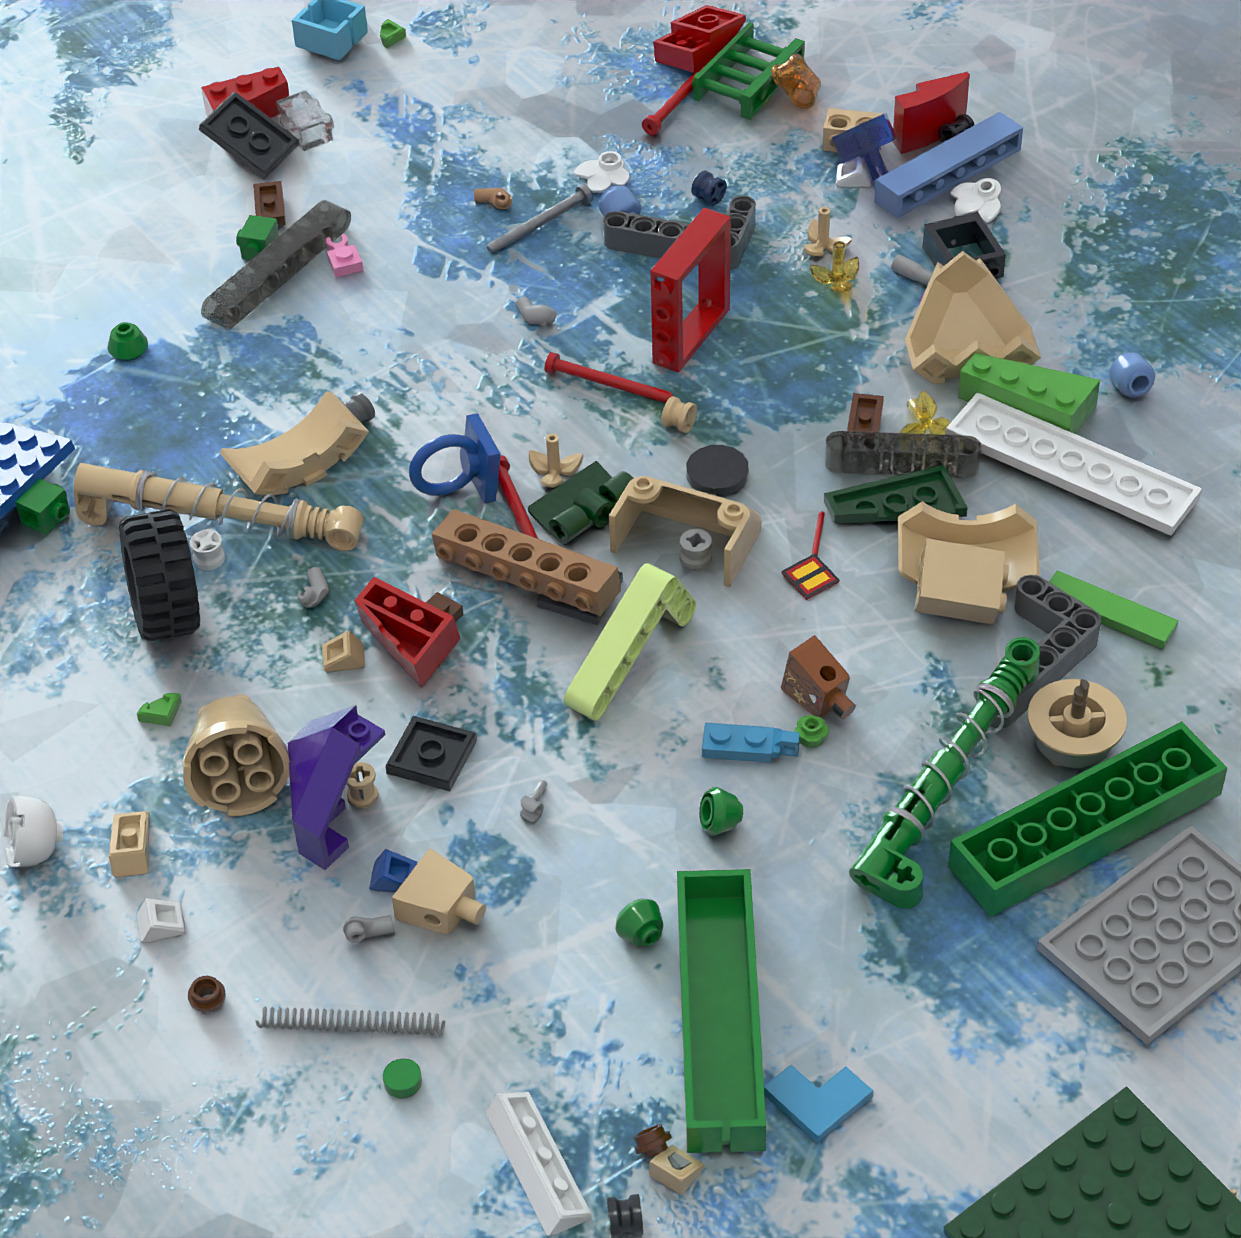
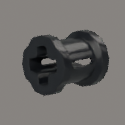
[939,114,974,143]

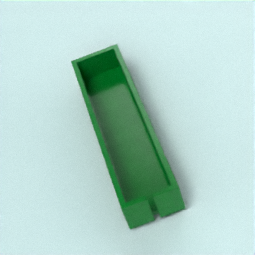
[677,869,766,1153]

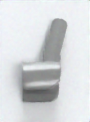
[520,780,547,823]

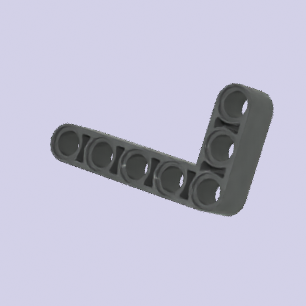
[603,196,756,270]
[990,574,1101,728]

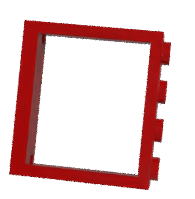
[650,208,731,373]

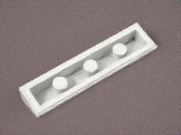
[486,1092,592,1236]

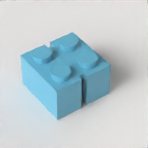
[291,0,368,60]

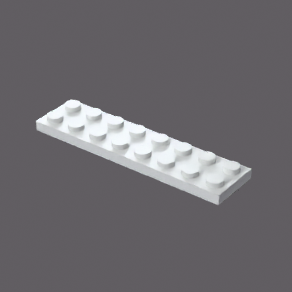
[945,392,1202,536]

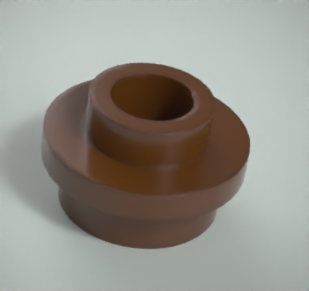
[188,975,226,1012]
[633,1124,672,1158]

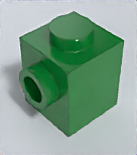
[236,215,280,263]
[15,478,70,535]

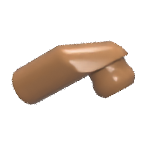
[474,188,512,210]

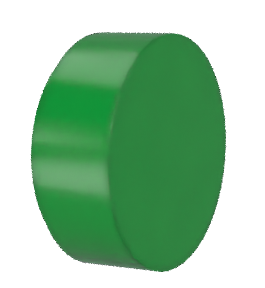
[383,1058,422,1098]

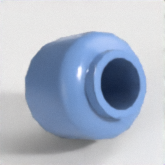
[599,185,641,216]
[1109,353,1155,398]

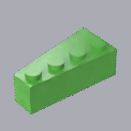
[958,353,1100,434]

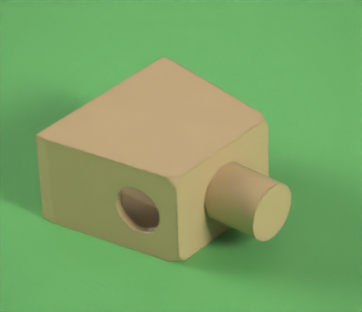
[392,848,486,934]

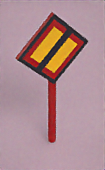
[781,511,840,600]

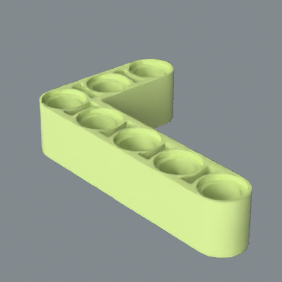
[564,563,696,721]

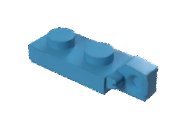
[702,722,800,763]

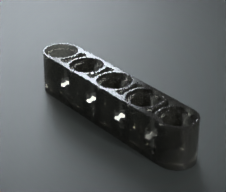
[825,431,982,478]

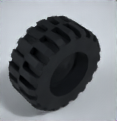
[119,509,200,642]

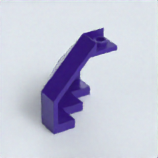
[288,705,386,870]

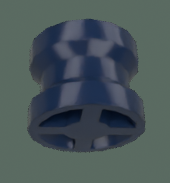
[691,170,727,206]

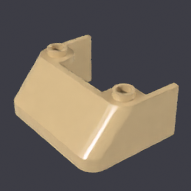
[609,476,762,587]

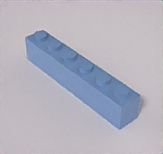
[874,112,1023,218]

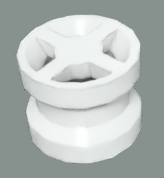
[190,529,225,571]

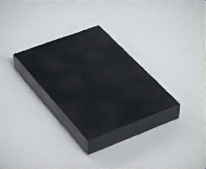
[199,91,300,179]

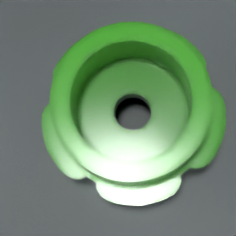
[795,715,829,747]

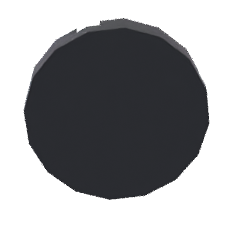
[686,445,749,496]

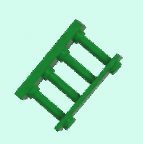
[692,22,805,120]

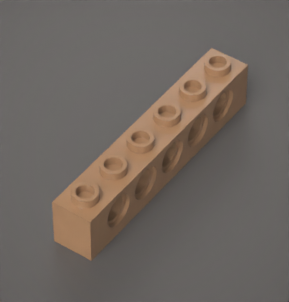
[432,509,621,616]

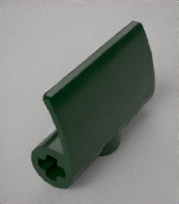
[528,461,634,544]

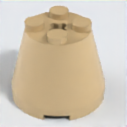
[182,694,290,816]

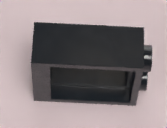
[922,212,1006,279]

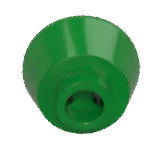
[107,322,148,361]
[699,787,743,836]
[615,898,664,946]

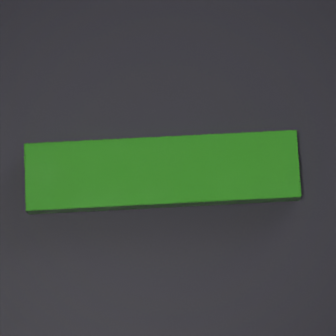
[1049,570,1179,649]

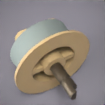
[1028,679,1127,768]

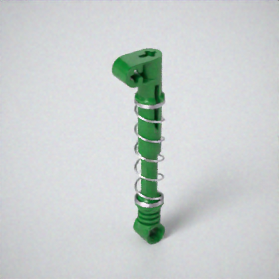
[849,637,1040,909]

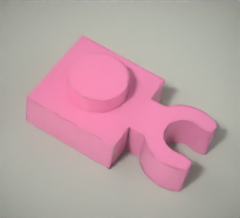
[326,234,363,278]

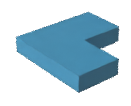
[764,1064,873,1144]

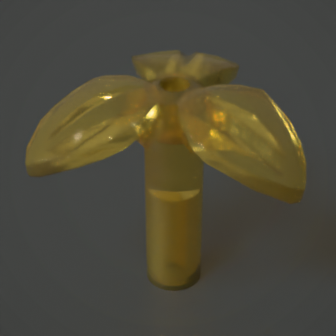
[810,241,859,292]
[898,391,950,441]

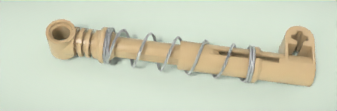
[74,463,364,551]

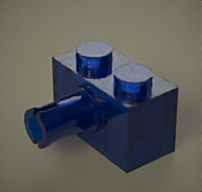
[832,113,897,181]

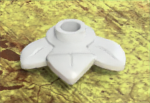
[574,151,629,193]
[950,178,1001,224]

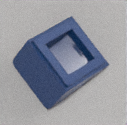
[369,849,417,892]

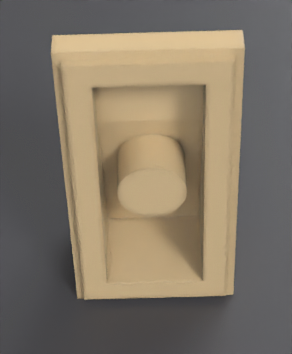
[109,811,149,877]

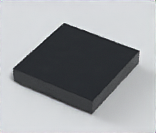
[385,716,477,791]

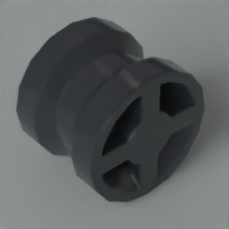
[607,1194,644,1238]

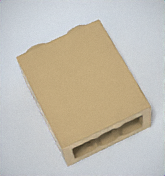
[914,538,1009,625]

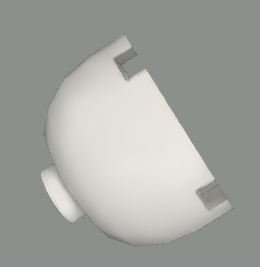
[4,796,63,867]

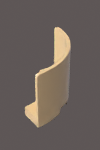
[219,391,369,495]
[898,501,1040,592]

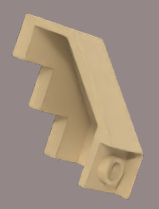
[905,251,1041,384]

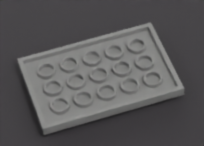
[1037,825,1241,1045]

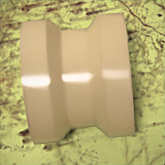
[661,396,697,433]

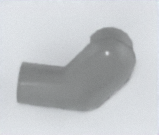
[516,297,556,325]
[297,567,329,608]
[343,915,395,943]

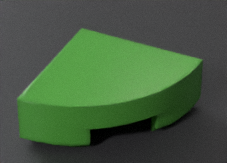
[380,19,406,48]
[137,693,182,726]

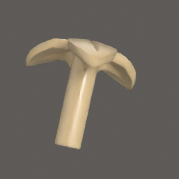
[803,207,852,256]
[529,433,583,488]

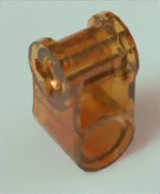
[771,54,821,109]

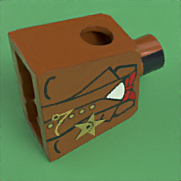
[781,635,856,720]

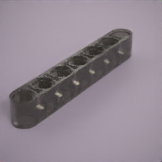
[201,200,351,329]

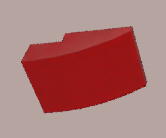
[653,5,746,72]
[892,71,970,154]

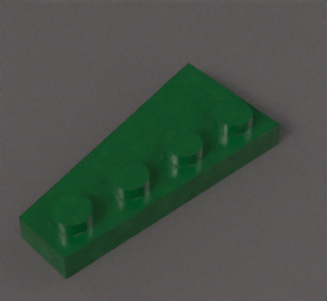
[824,465,968,524]

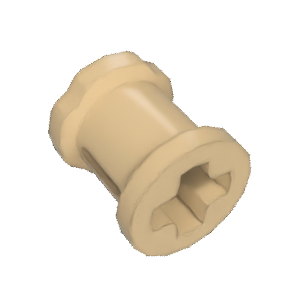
[346,762,379,809]

